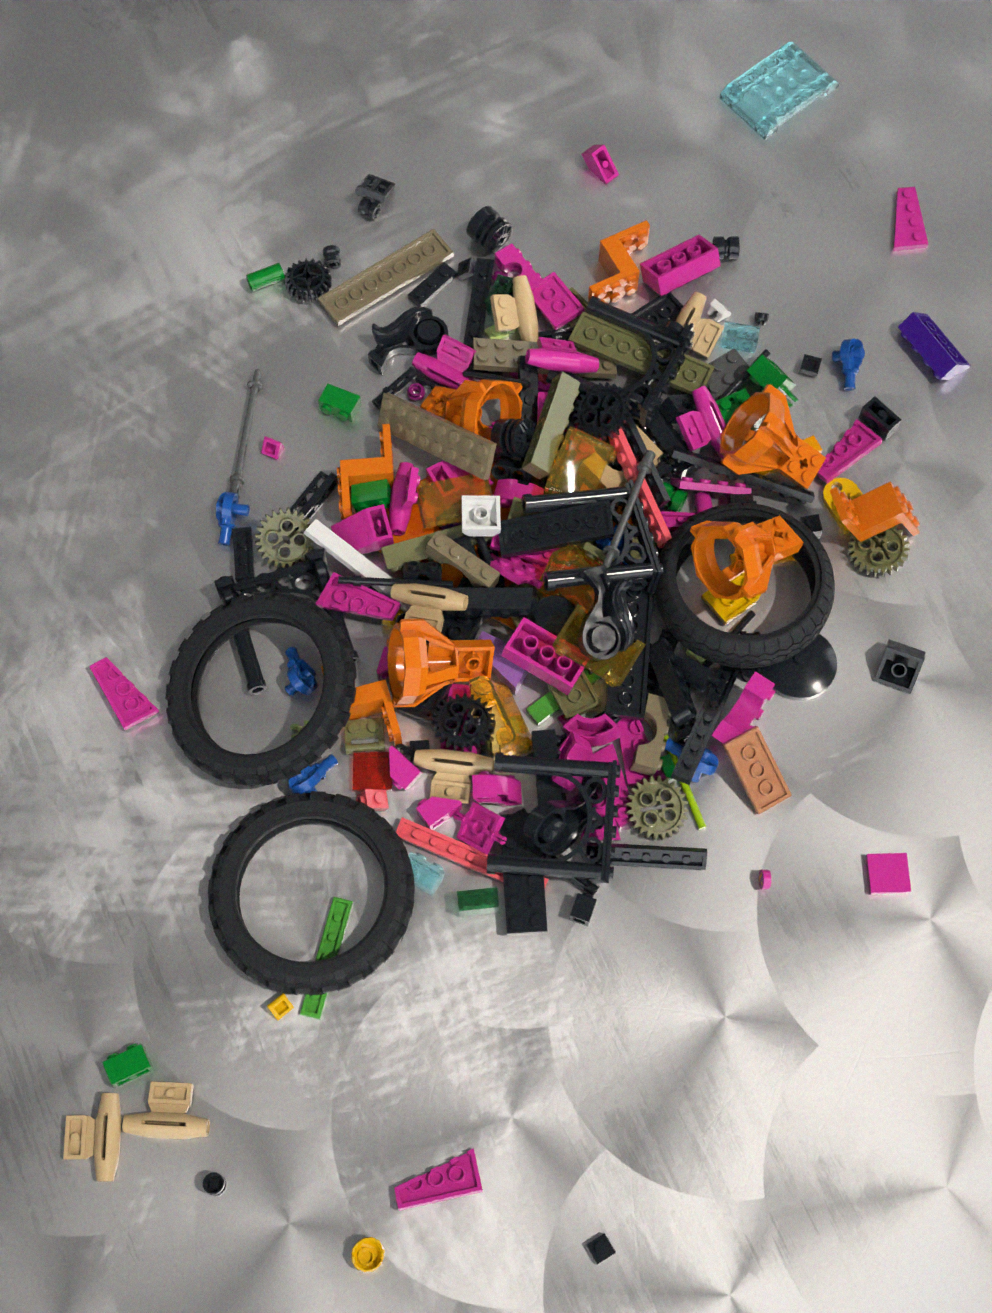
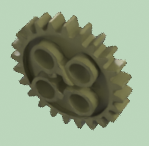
[255,507,315,567]
[848,525,910,577]
[624,776,689,840]

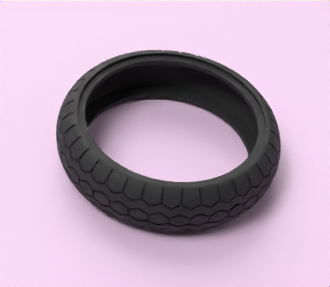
[655,503,835,668]

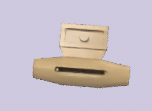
[490,275,538,342]
[675,292,724,359]
[391,583,468,632]
[414,749,494,804]
[122,1081,210,1140]
[63,1093,122,1182]

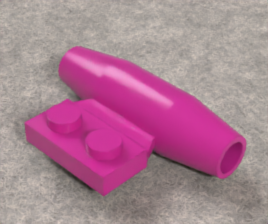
[412,334,477,389]
[525,337,599,374]
[676,386,726,459]
[389,462,420,536]

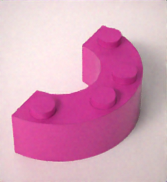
[711,671,776,744]

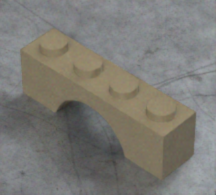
[425,530,500,588]
[630,693,671,776]

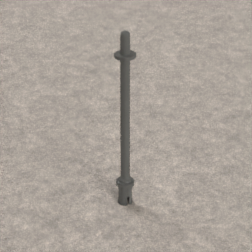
[229,369,263,499]
[603,450,656,568]

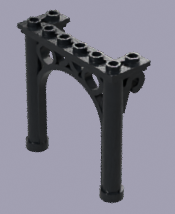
[546,296,695,429]
[521,480,663,594]
[214,548,359,695]
[487,752,621,883]

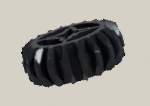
[284,258,332,304]

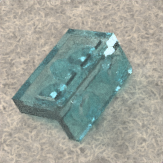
[720,321,760,353]
[408,852,445,896]

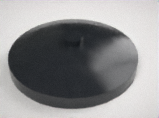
[761,634,837,701]

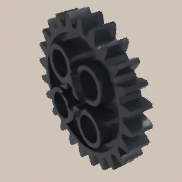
[573,382,632,442]
[432,693,496,752]

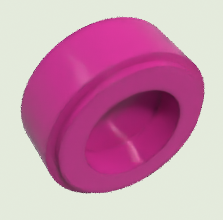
[759,869,771,890]

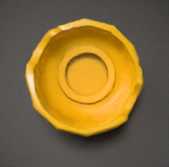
[351,1237,385,1272]

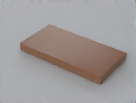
[722,726,792,814]

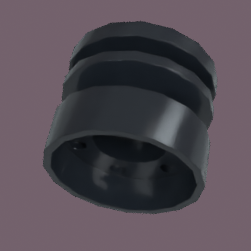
[466,206,513,254]
[490,418,536,458]

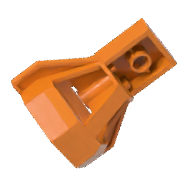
[420,379,523,441]
[720,384,826,489]
[690,516,804,600]
[386,619,495,707]

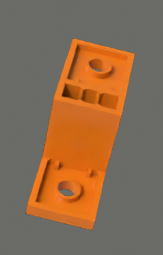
[588,220,650,304]
[337,424,394,520]
[830,481,920,542]
[321,666,402,747]

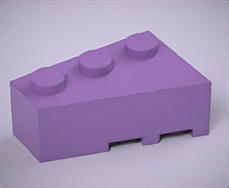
[477,631,529,696]

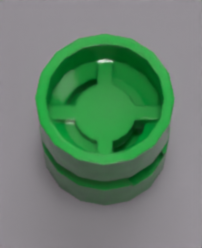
[663,482,688,512]

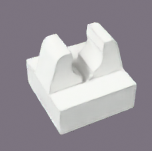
[708,299,732,322]

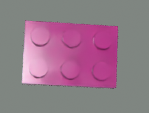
[531,272,585,330]

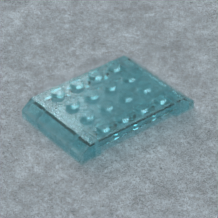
[719,42,839,140]

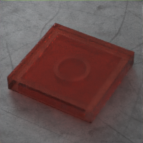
[353,752,392,792]

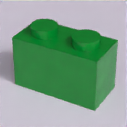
[318,383,362,422]
[351,479,392,513]
[102,1043,154,1088]

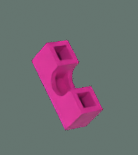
[495,243,542,287]

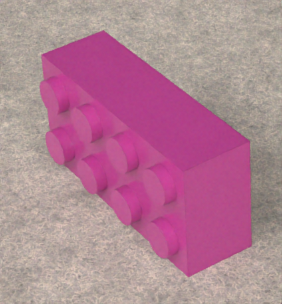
[640,234,721,296]
[501,617,590,695]

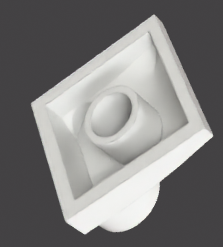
[462,495,501,536]

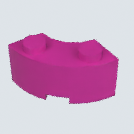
[494,479,549,508]
[563,714,621,746]
[552,731,593,791]
[472,771,522,807]

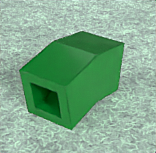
[660,754,675,780]

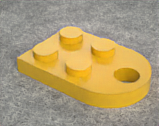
[822,478,863,534]
[701,573,761,625]

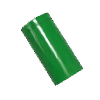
[246,263,285,292]

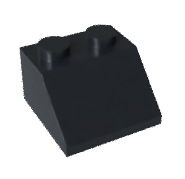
[874,639,926,693]

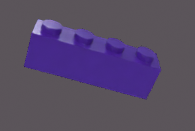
[898,312,971,380]

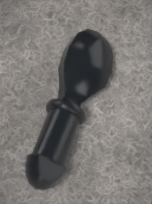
[415,376,447,390]

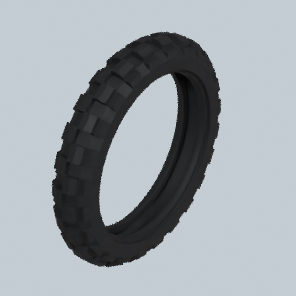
[165,591,357,787]
[207,791,415,996]

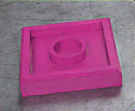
[866,853,911,895]

